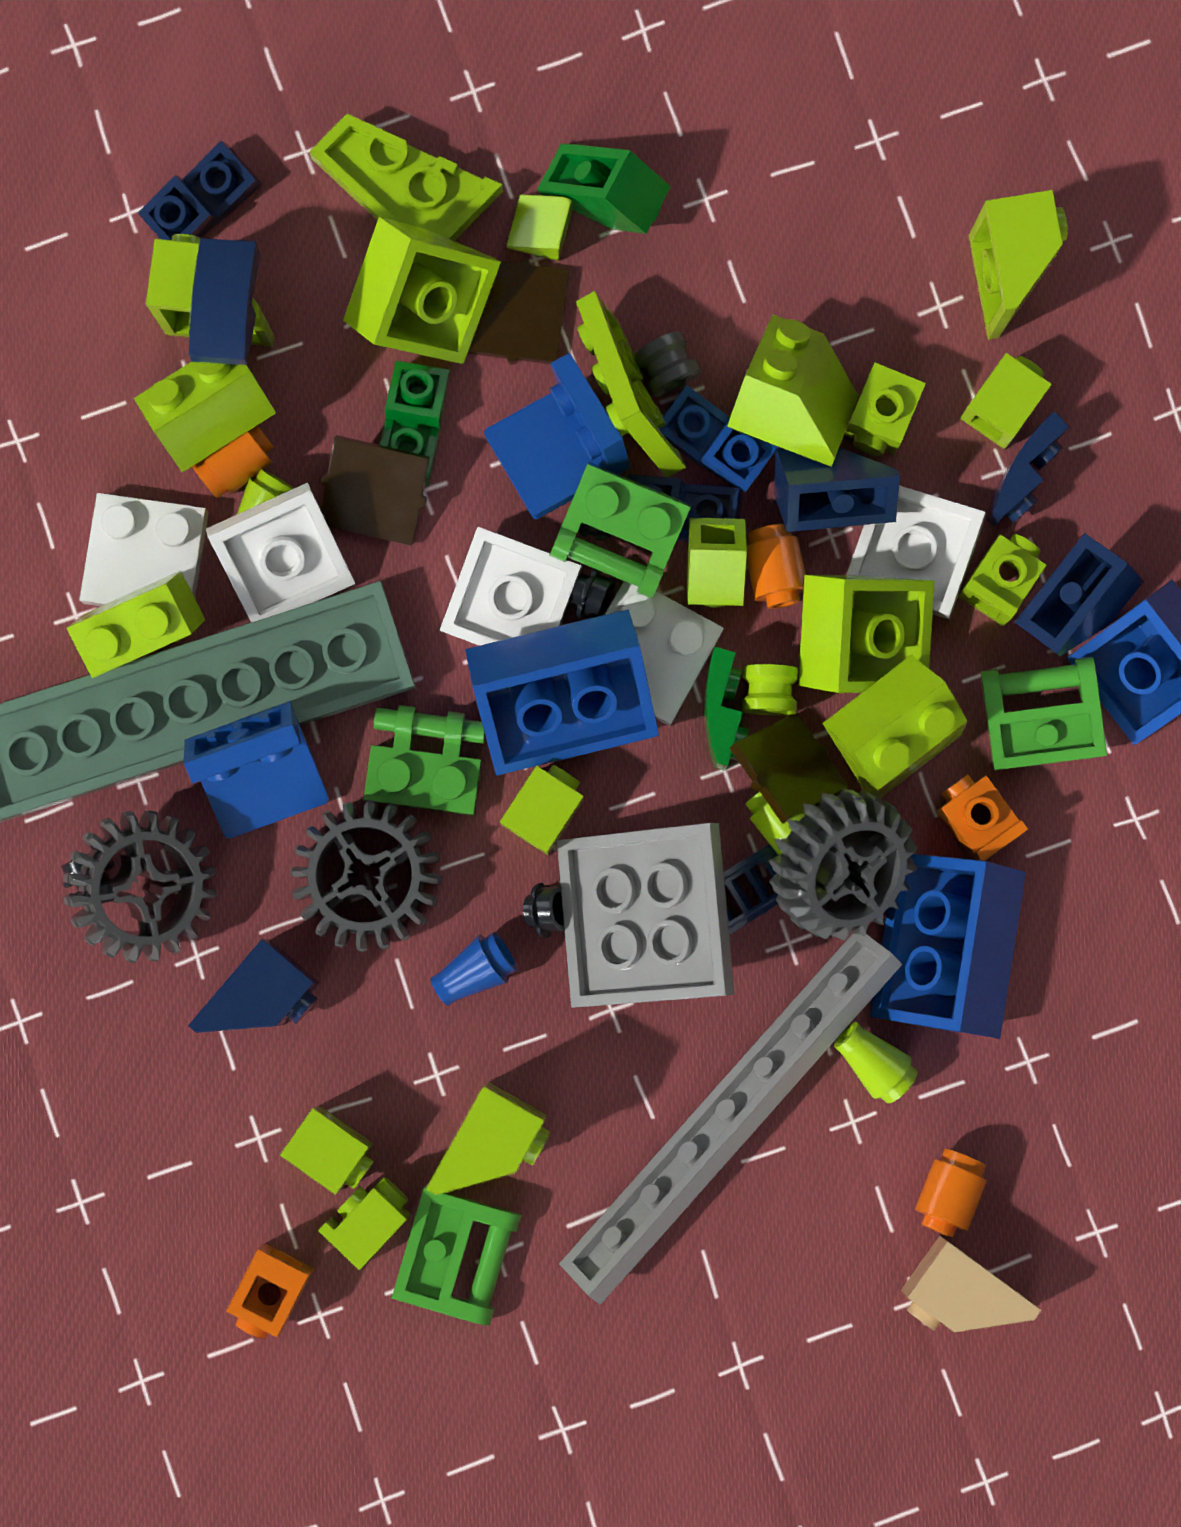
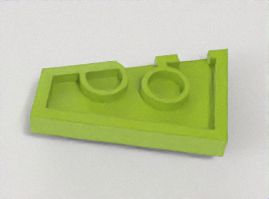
[309,114,503,241]
[576,291,686,477]

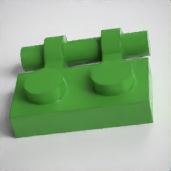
[363,705,485,816]

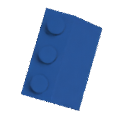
[465,609,659,776]
[870,854,1026,1039]

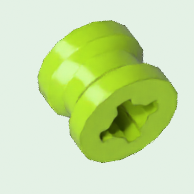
[741,664,798,715]

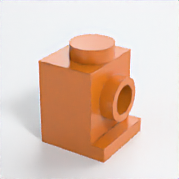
[935,774,1028,861]
[226,1243,315,1339]

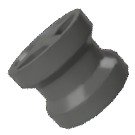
[634,331,702,397]

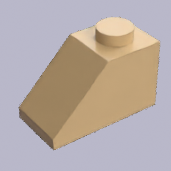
[900,1236,1041,1332]

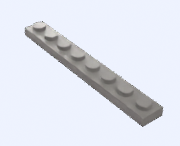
[559,933,902,1305]

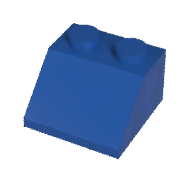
[1067,579,1181,746]

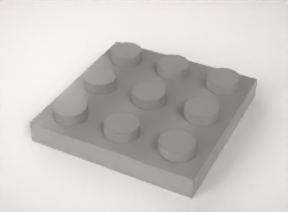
[557,823,735,1008]

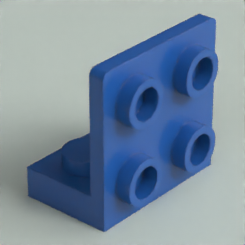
[484,353,631,519]
[184,701,329,838]

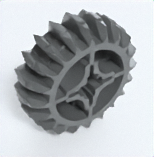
[769,788,918,941]
[290,800,443,952]
[63,810,217,963]

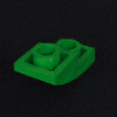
[380,361,450,486]
[704,647,749,771]

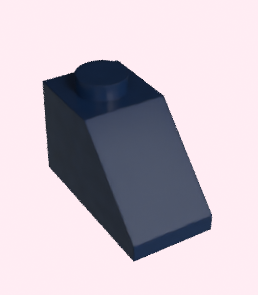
[774,447,900,532]
[1015,533,1144,656]
[188,939,320,1033]

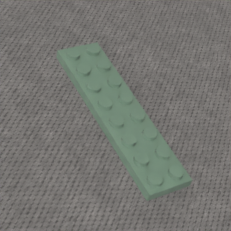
[0,581,416,823]

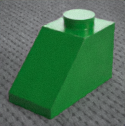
[537,143,671,234]

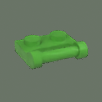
[549,462,691,598]
[981,656,1107,770]
[392,1186,522,1326]

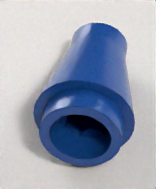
[430,932,518,1006]

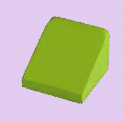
[507,195,573,261]

